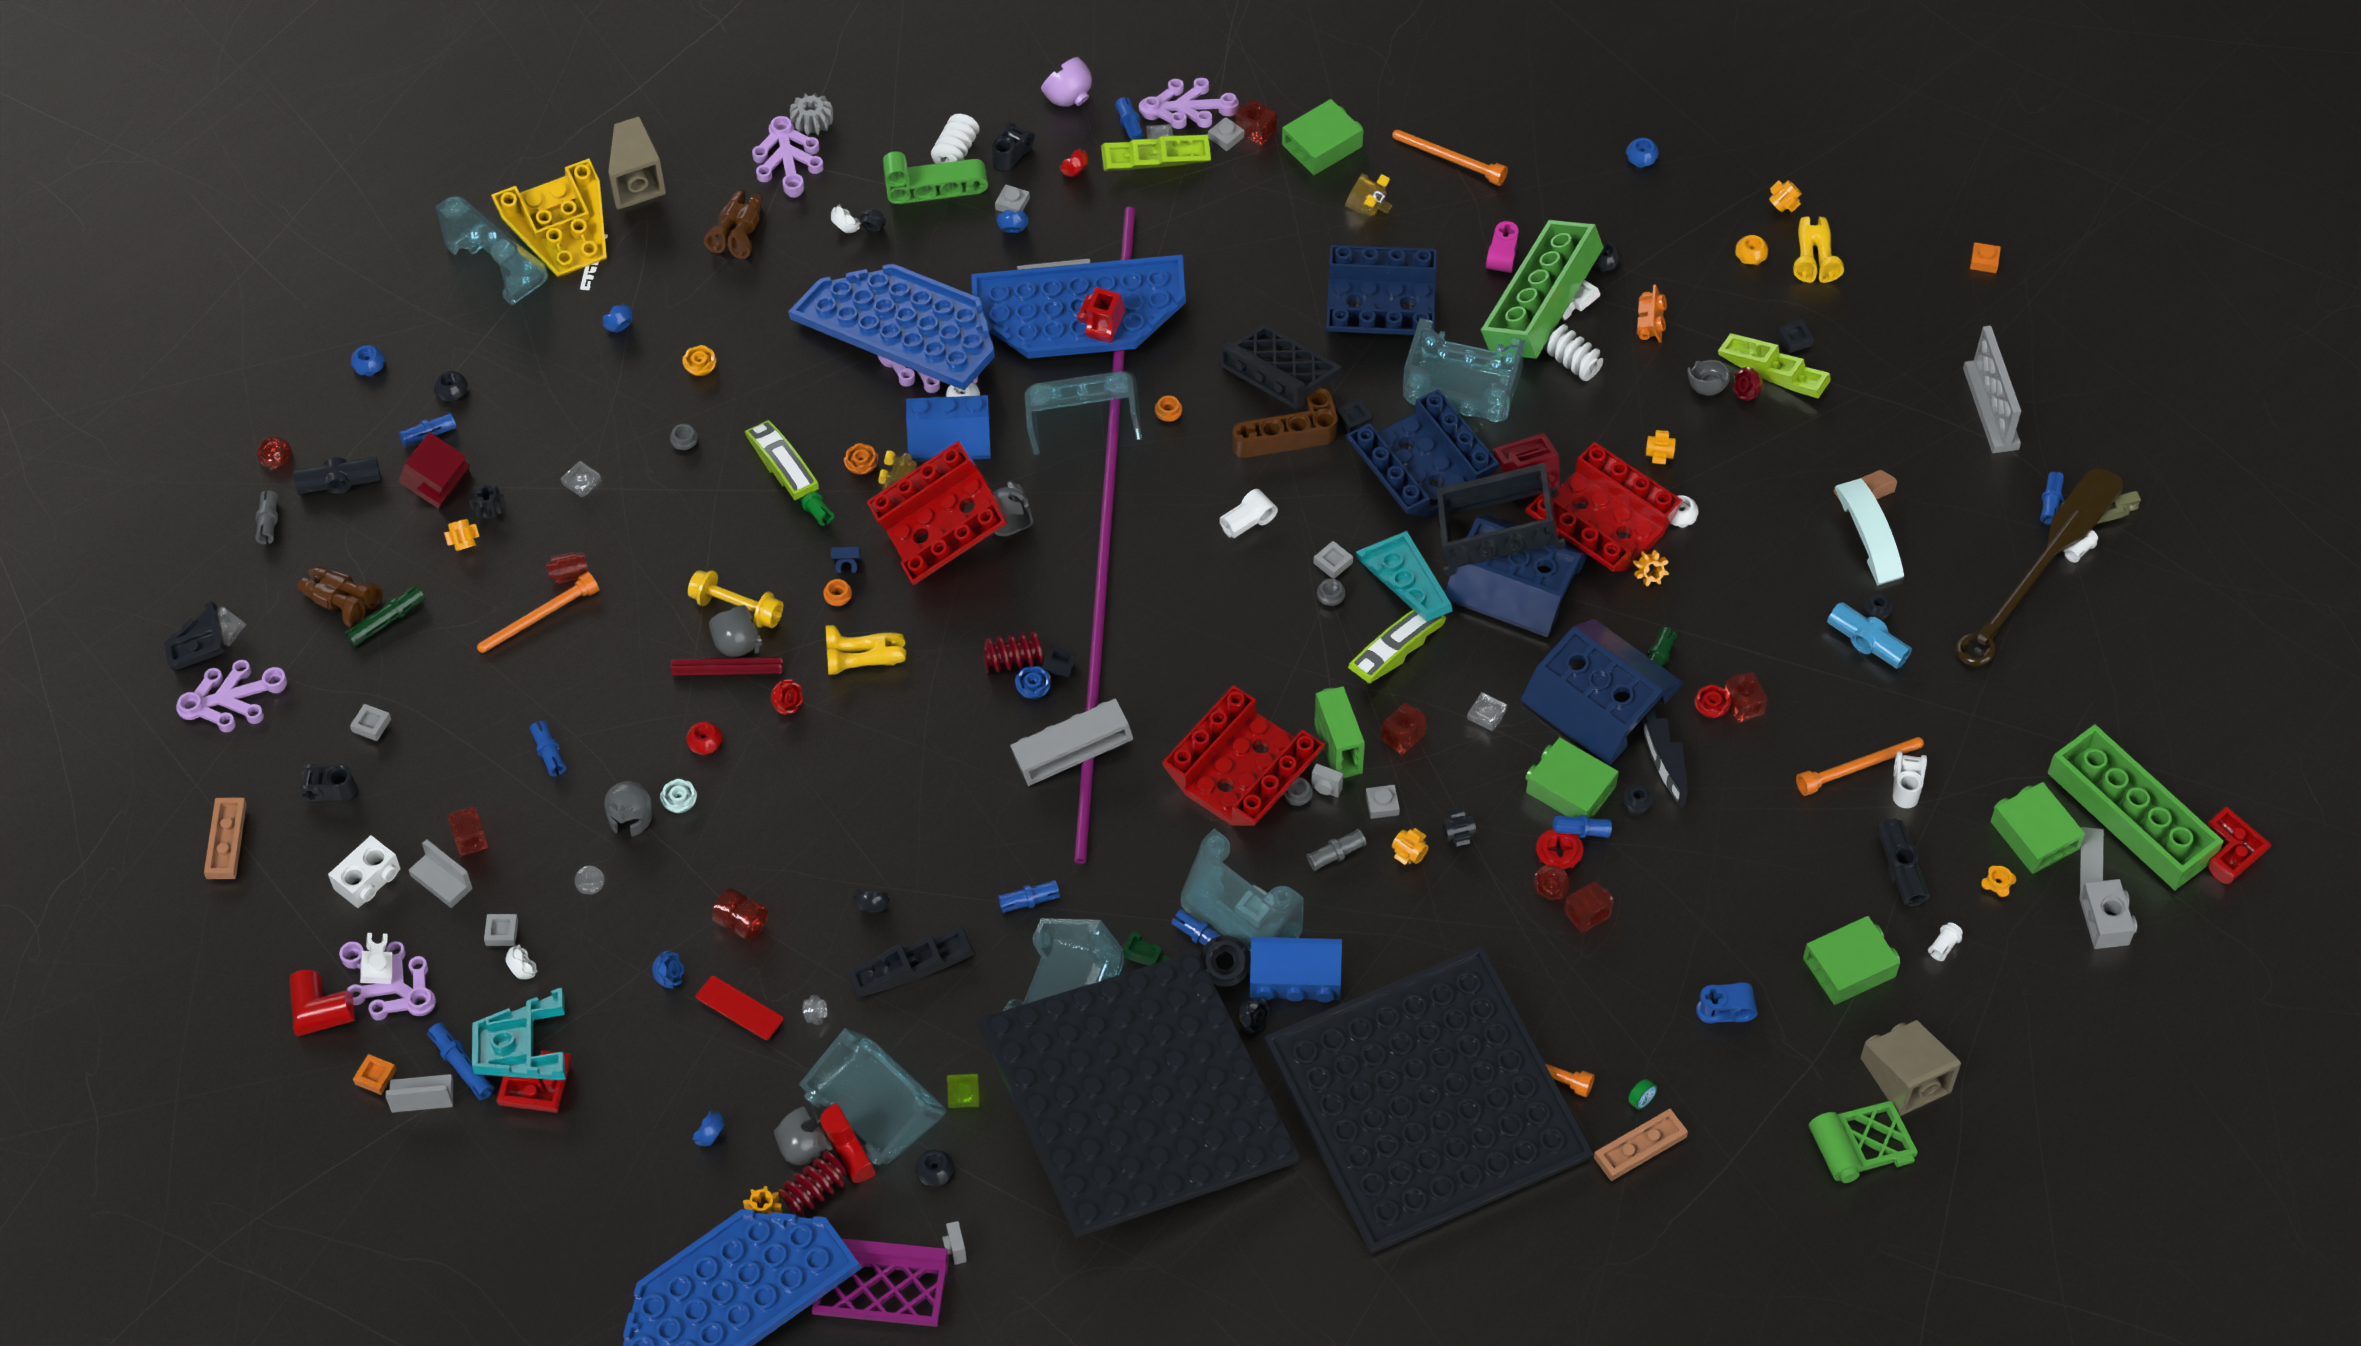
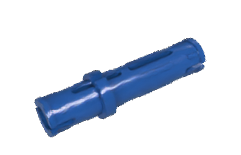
[427,1022,495,1100]

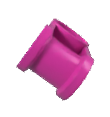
[1486,221,1518,273]

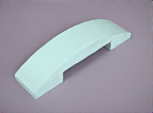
[1835,478,1904,586]

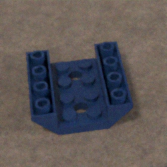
[1326,245,1437,336]
[1346,389,1499,518]
[1445,513,1588,637]
[1521,619,1683,766]

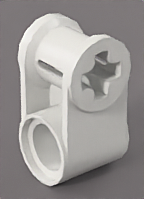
[1893,751,1927,808]

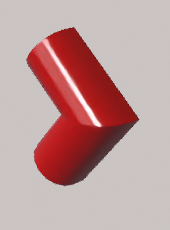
[2207,806,2272,884]
[290,970,355,1036]
[497,1050,572,1113]
[821,1103,876,1183]

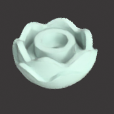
[660,779,697,813]

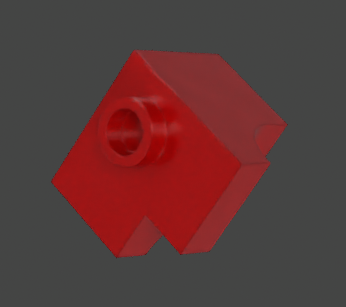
[1077,287,1126,343]

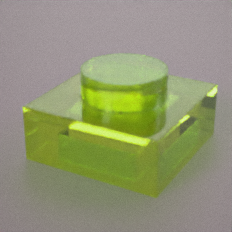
[947,1074,979,1108]

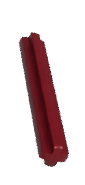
[670,657,784,676]

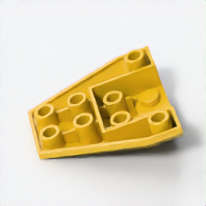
[491,159,607,277]

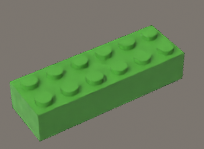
[1481,220,1604,359]
[2048,724,2224,890]

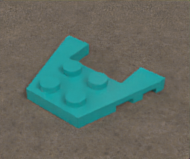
[472,988,565,1080]

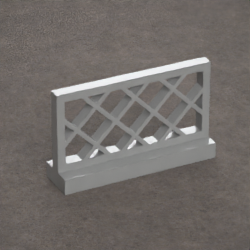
[1963,326,2021,453]

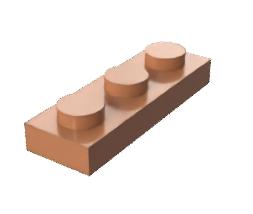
[204,798,247,879]
[1593,1109,1688,1181]

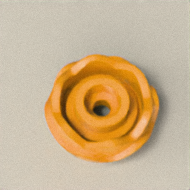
[1735,235,1768,265]
[682,345,717,376]

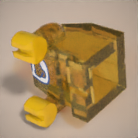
[1345,173,1392,216]
[878,450,916,491]

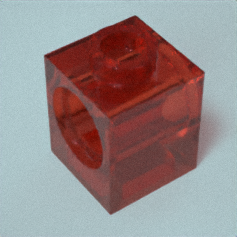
[1235,98,1277,145]
[1725,672,1768,723]
[1381,702,1427,755]
[447,806,489,857]
[1565,881,1613,933]

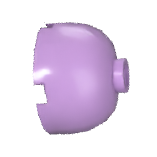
[1041,57,1092,107]

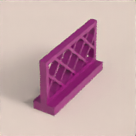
[812,1238,949,1327]

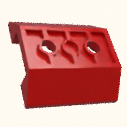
[867,440,1007,585]
[1525,442,1682,572]
[1162,685,1325,826]

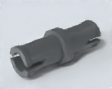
[255,490,278,544]
[1306,829,1367,871]

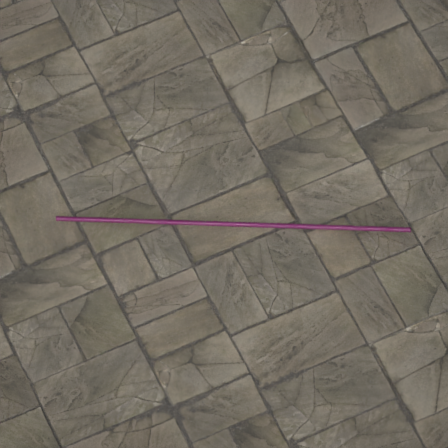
[1074,207,1135,864]

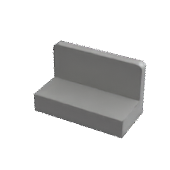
[409,839,473,908]
[386,1074,453,1112]

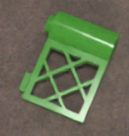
[1809,1100,1918,1183]

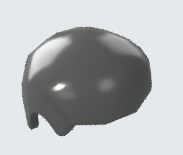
[1687,360,1730,396]

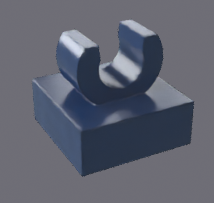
[831,547,861,574]

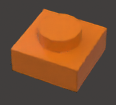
[1970,242,2001,273]
[353,1054,397,1095]

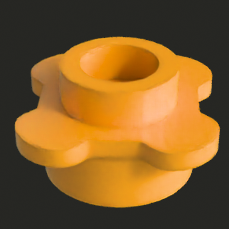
[1981,866,2016,897]

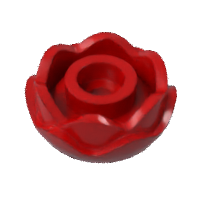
[1059,148,1088,177]
[771,679,803,715]
[1695,685,1731,718]
[686,721,723,755]

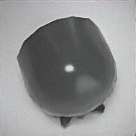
[993,480,1033,537]
[709,605,762,658]
[604,781,652,836]
[774,1107,833,1165]

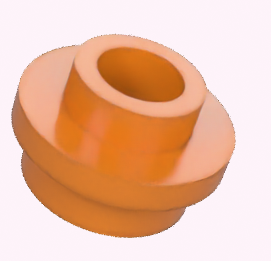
[1155,395,1182,422]
[823,579,852,606]

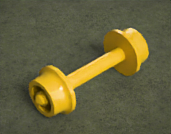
[688,570,784,628]

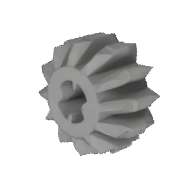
[790,92,833,136]

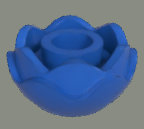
[1626,138,1659,168]
[996,210,1029,233]
[602,303,633,333]
[351,345,385,376]
[1015,666,1051,699]
[652,950,684,988]
[692,1110,725,1146]

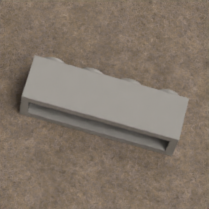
[1010,698,1133,786]

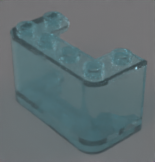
[1403,318,1526,422]

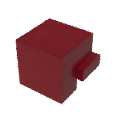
[399,432,470,509]
[1493,433,1560,501]

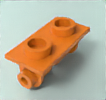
[1637,285,1667,343]

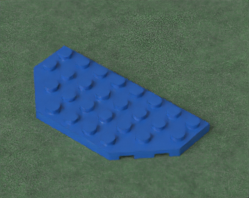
[971,255,1186,359]
[788,264,995,391]
[623,1209,862,1346]

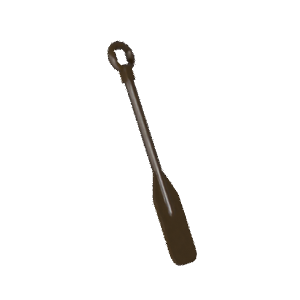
[1956,468,2123,666]

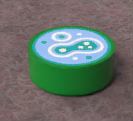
[1628,1079,1657,1110]

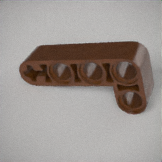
[1232,388,1337,458]

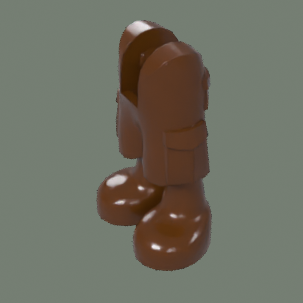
[704,190,763,259]
[296,566,383,628]

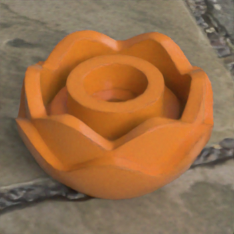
[844,443,878,475]

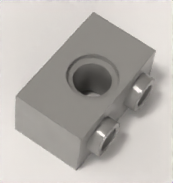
[2079,879,2137,949]

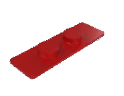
[696,976,784,1040]

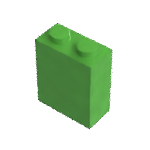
[1282,99,1364,175]
[1314,686,1365,778]
[1525,737,1619,818]
[1990,782,2085,874]
[1803,916,1900,1005]

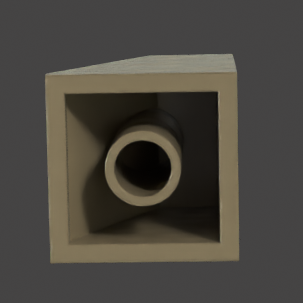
[608,116,666,210]
[1861,1020,1961,1116]

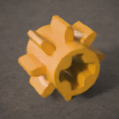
[1769,180,1802,213]
[1646,430,1676,465]
[444,518,480,551]
[1633,550,1669,586]
[1392,828,1429,865]
[743,1186,783,1214]

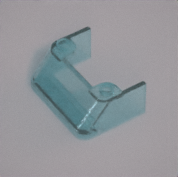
[1025,370,1142,455]

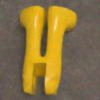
[1793,216,1844,283]
[826,625,906,675]

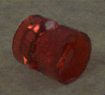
[712,888,768,941]

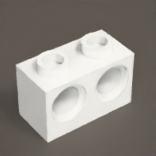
[328,835,401,908]

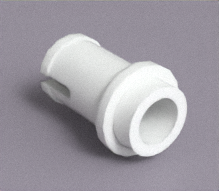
[2064,530,2098,563]
[1928,923,1963,961]

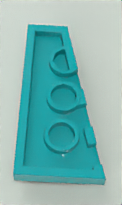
[1356,531,1452,622]

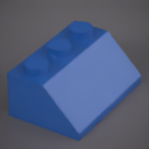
[906,395,991,462]
[1250,937,1342,1002]

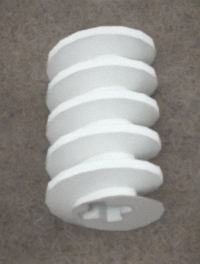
[931,114,980,164]
[1545,324,1603,381]

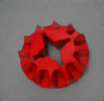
[1536,829,1583,872]

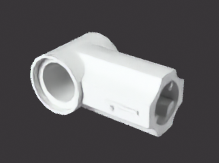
[1220,489,1278,538]

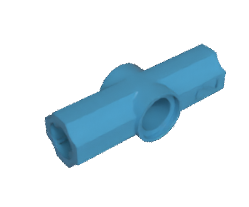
[1827,602,1912,669]

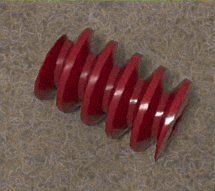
[983,631,1043,674]
[778,1151,847,1218]

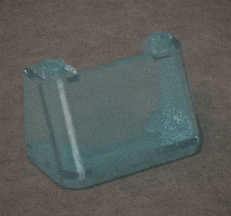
[435,196,548,305]
[1181,829,1304,959]
[1003,918,1124,1011]
[799,1028,947,1166]

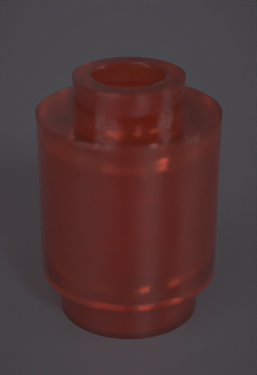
[546,551,588,584]

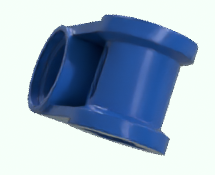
[1696,982,1757,1023]

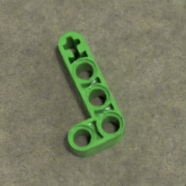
[883,152,988,204]

